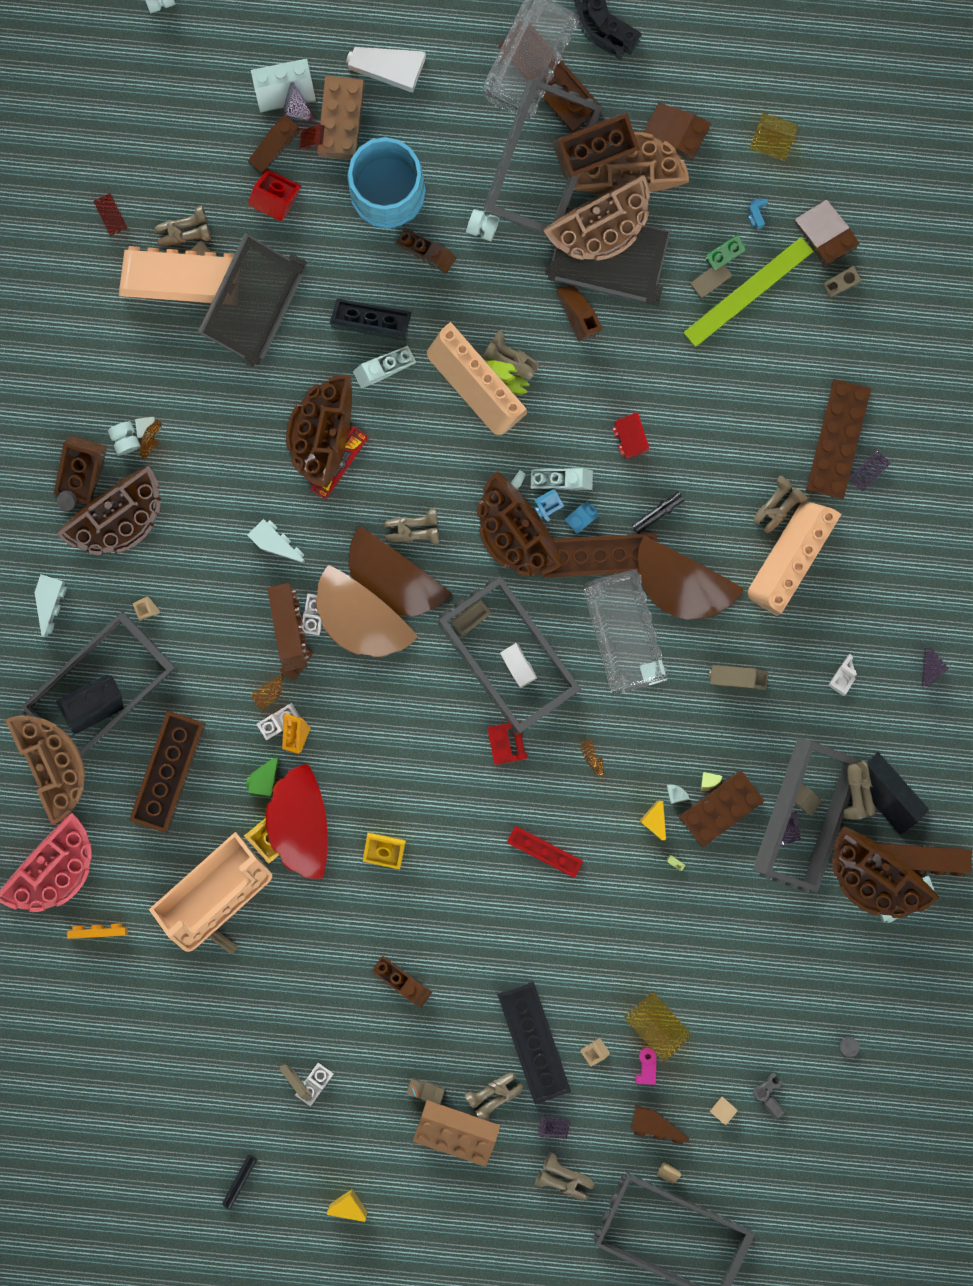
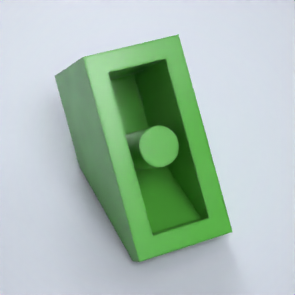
[246,758,279,796]

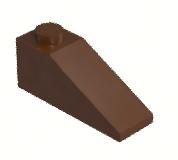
[248,114,300,174]

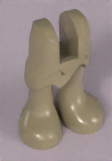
[154,205,212,246]
[482,330,539,380]
[753,475,808,533]
[384,508,439,545]
[844,761,876,819]
[464,1072,523,1121]
[535,1152,595,1201]

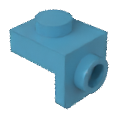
[748,198,768,230]
[535,489,564,522]
[565,502,599,534]

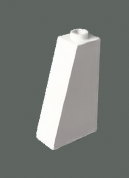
[346,47,426,93]

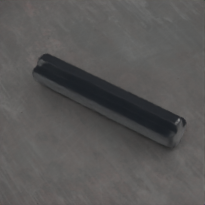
[222,1155,257,1209]

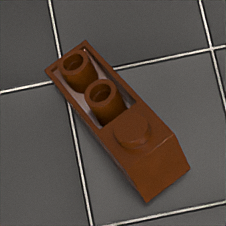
[395,228,456,274]
[556,285,602,342]
[372,956,433,1007]
[630,1105,689,1144]

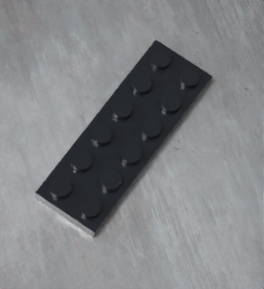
[497,981,571,1104]

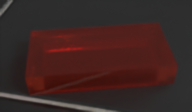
[300,124,325,150]
[93,193,128,236]

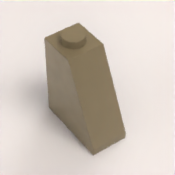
[709,665,768,691]
[794,783,822,816]

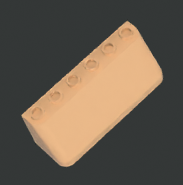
[119,246,239,305]
[427,322,527,435]
[747,502,842,616]
[149,832,272,952]

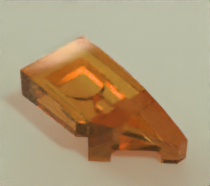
[140,420,163,460]
[250,673,284,710]
[580,740,604,775]

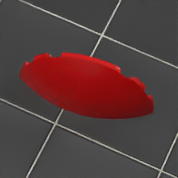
[266,764,328,879]

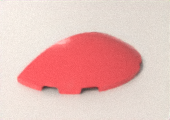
[0,813,92,912]

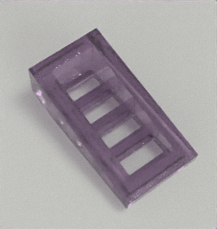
[849,450,891,492]

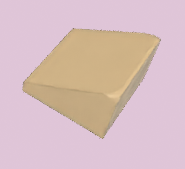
[580,1038,610,1067]
[710,1097,738,1125]
[657,1162,681,1184]

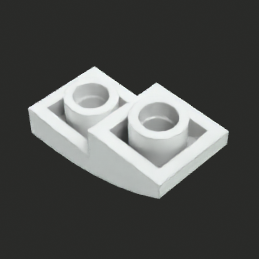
[302,593,322,635]
[500,643,537,688]
[257,703,301,740]
[295,1063,333,1107]

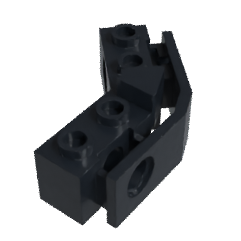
[574,0,642,60]

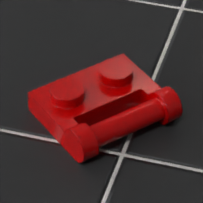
[487,721,528,765]

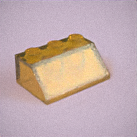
[624,991,691,1062]

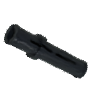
[632,491,685,534]

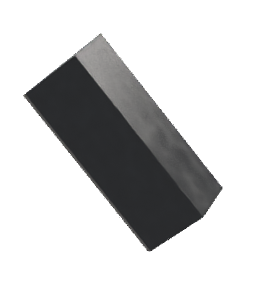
[330,299,412,341]
[866,752,929,835]

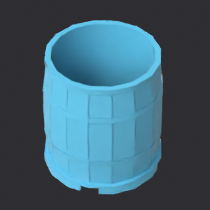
[347,137,426,229]

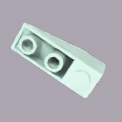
[353,346,416,389]
[531,468,593,490]
[248,519,305,563]
[35,574,67,637]

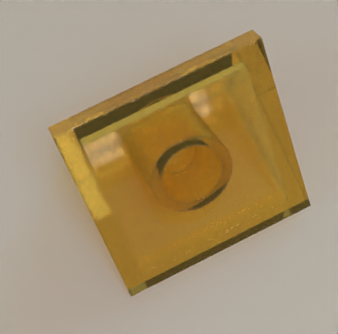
[750,112,798,161]

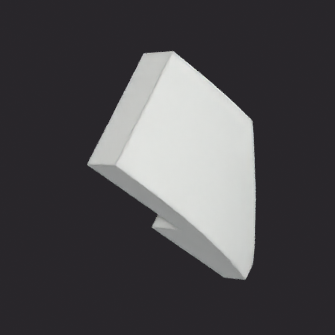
[828,654,857,696]

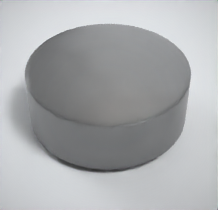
[57,491,77,511]
[839,1037,860,1057]

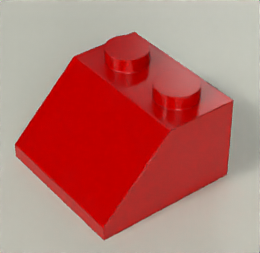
[247,169,301,222]
[612,412,650,460]

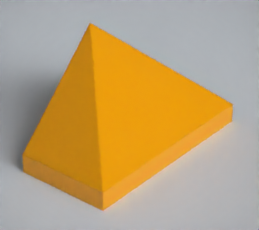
[282,714,311,754]

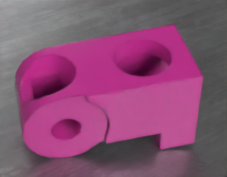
[635,1047,656,1085]

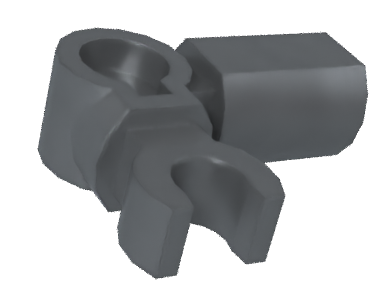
[753,1073,785,1120]

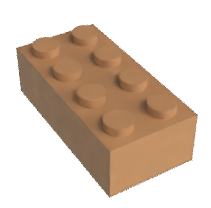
[317,76,365,160]
[413,1100,500,1167]

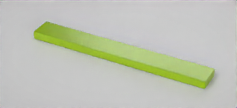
[683,237,814,348]

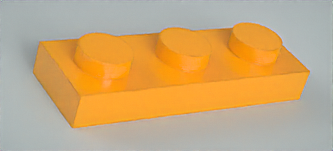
[67,923,128,939]

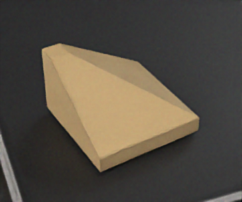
[132,597,160,621]

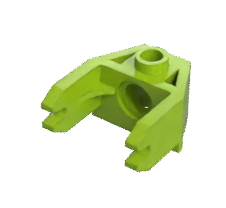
[485,361,530,395]

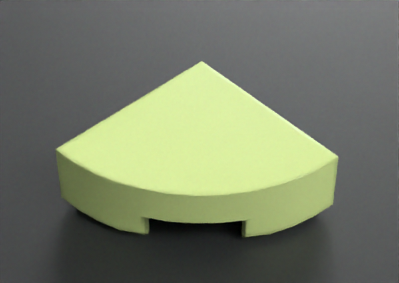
[701,772,722,791]
[666,855,686,871]

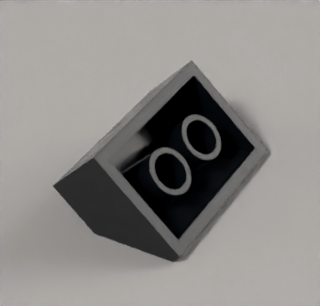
[56,675,124,736]

